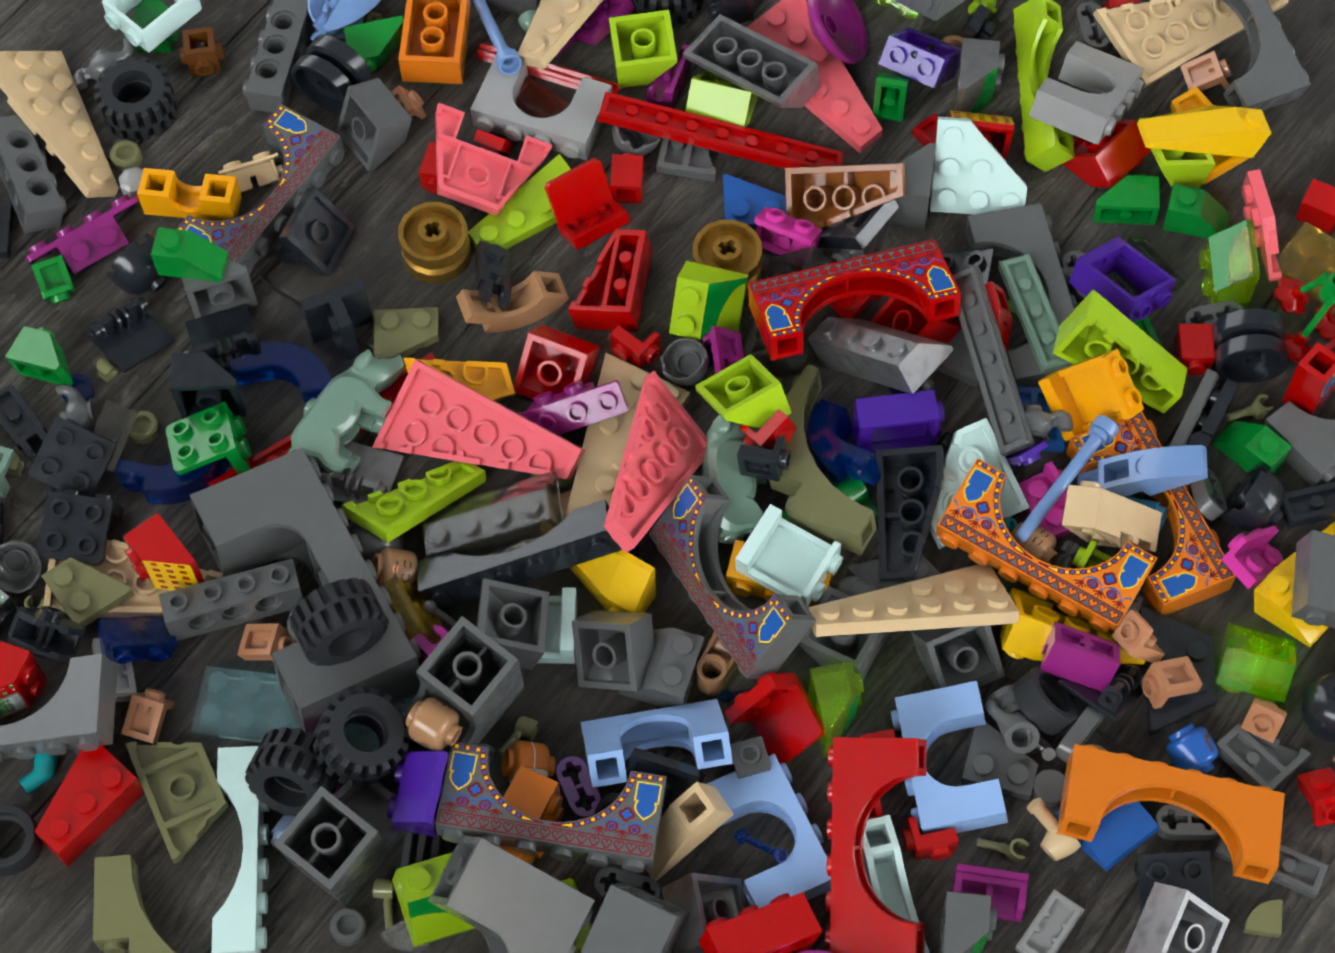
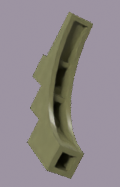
[750,364,876,555]
[93,855,176,953]

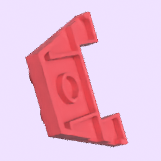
[435,103,552,216]

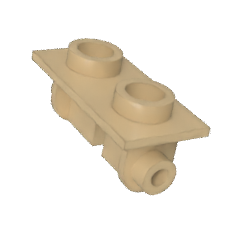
[218,151,283,193]

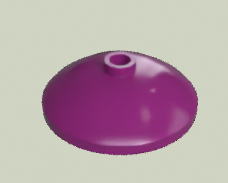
[807,0,868,64]

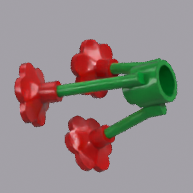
[1274,272,1335,362]

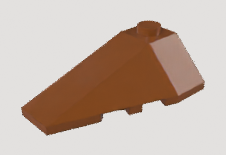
[785,163,905,229]

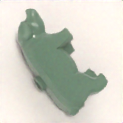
[288,349,405,474]
[702,414,767,544]

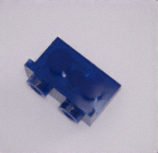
[97,615,177,664]

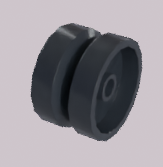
[290,35,371,113]
[1212,308,1289,383]

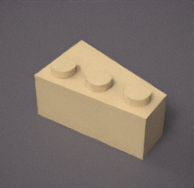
[1062,481,1162,552]

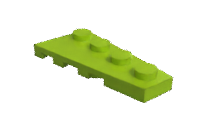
[468,154,571,249]
[342,461,486,543]

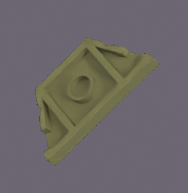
[125,742,229,864]

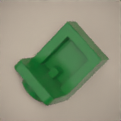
[31,255,76,305]

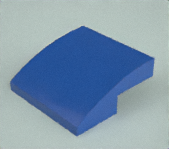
[1056,802,1159,872]

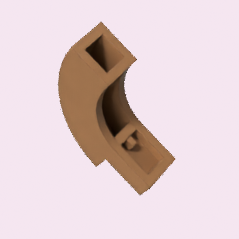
[456,271,569,333]

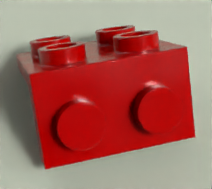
[544,158,631,250]
[724,672,825,764]

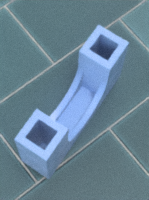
[891,681,1008,835]
[581,699,733,788]
[707,754,831,908]

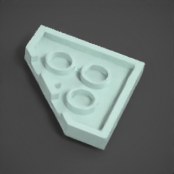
[930,117,1027,215]
[929,418,1029,549]

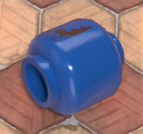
[1166,723,1219,774]

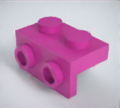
[754,207,823,267]

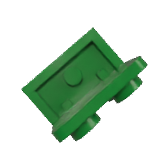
[166,402,252,475]

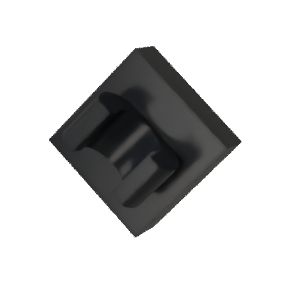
[958,3,997,40]

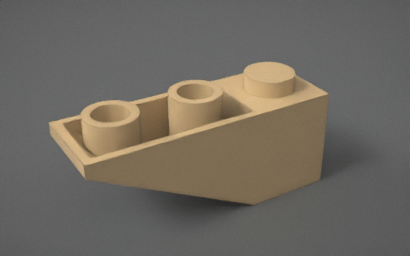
[646,782,734,881]

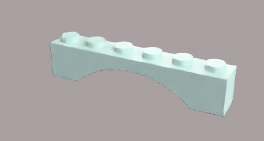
[211,746,270,953]
[862,815,930,953]

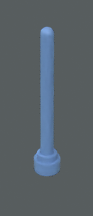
[472,0,522,76]
[1015,415,1119,543]

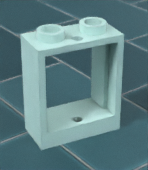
[102,0,202,53]

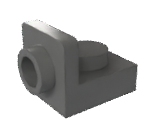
[729,736,771,779]

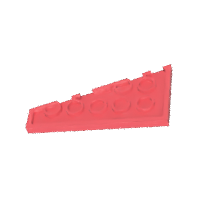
[747,0,883,154]
[372,360,585,480]
[604,371,707,553]

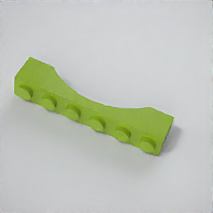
[1013,0,1075,172]

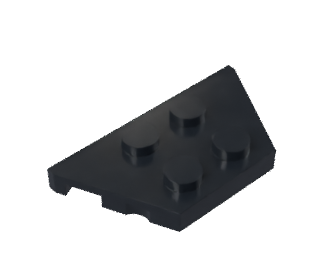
[1139,607,1218,735]

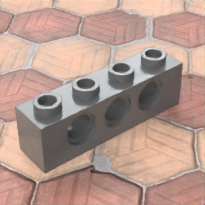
[243,0,314,113]
[0,115,67,233]
[159,559,303,642]

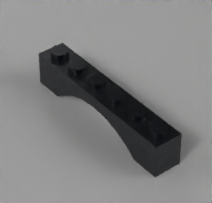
[417,500,621,609]

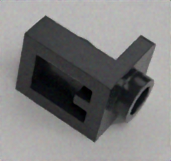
[737,436,791,482]

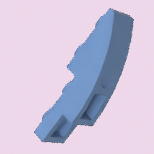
[310,0,381,41]
[1077,445,1208,497]

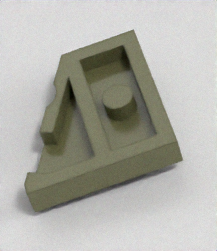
[374,307,439,359]
[41,557,134,626]

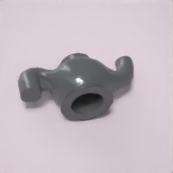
[73,38,134,90]
[56,385,100,431]
[1023,405,1073,443]
[985,700,1056,761]

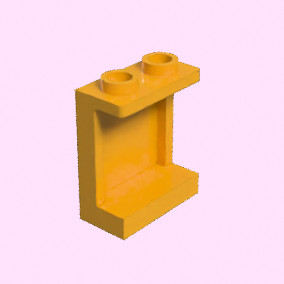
[1038,348,1144,441]

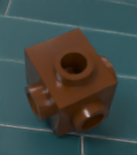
[179,26,225,77]

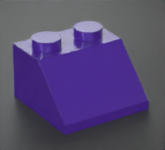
[387,751,449,837]

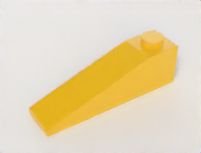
[1137,105,1271,158]
[539,517,656,613]
[1254,522,1335,647]
[1000,588,1145,665]

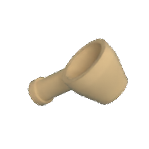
[1027,798,1081,861]

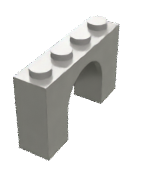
[1029,41,1144,145]
[470,54,612,161]

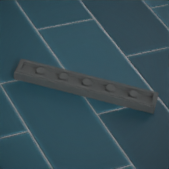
[952,265,1035,457]

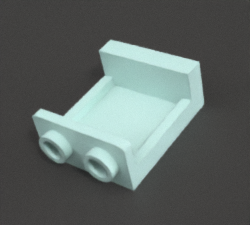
[735,504,843,608]
[538,588,577,664]

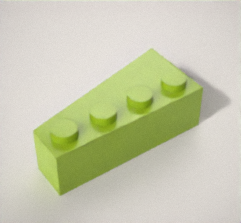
[1052,289,1187,414]

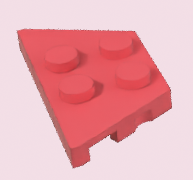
[1242,169,1282,282]

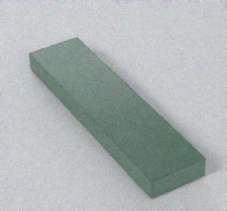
[998,254,1073,375]

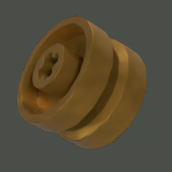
[398,202,471,284]
[693,219,762,297]

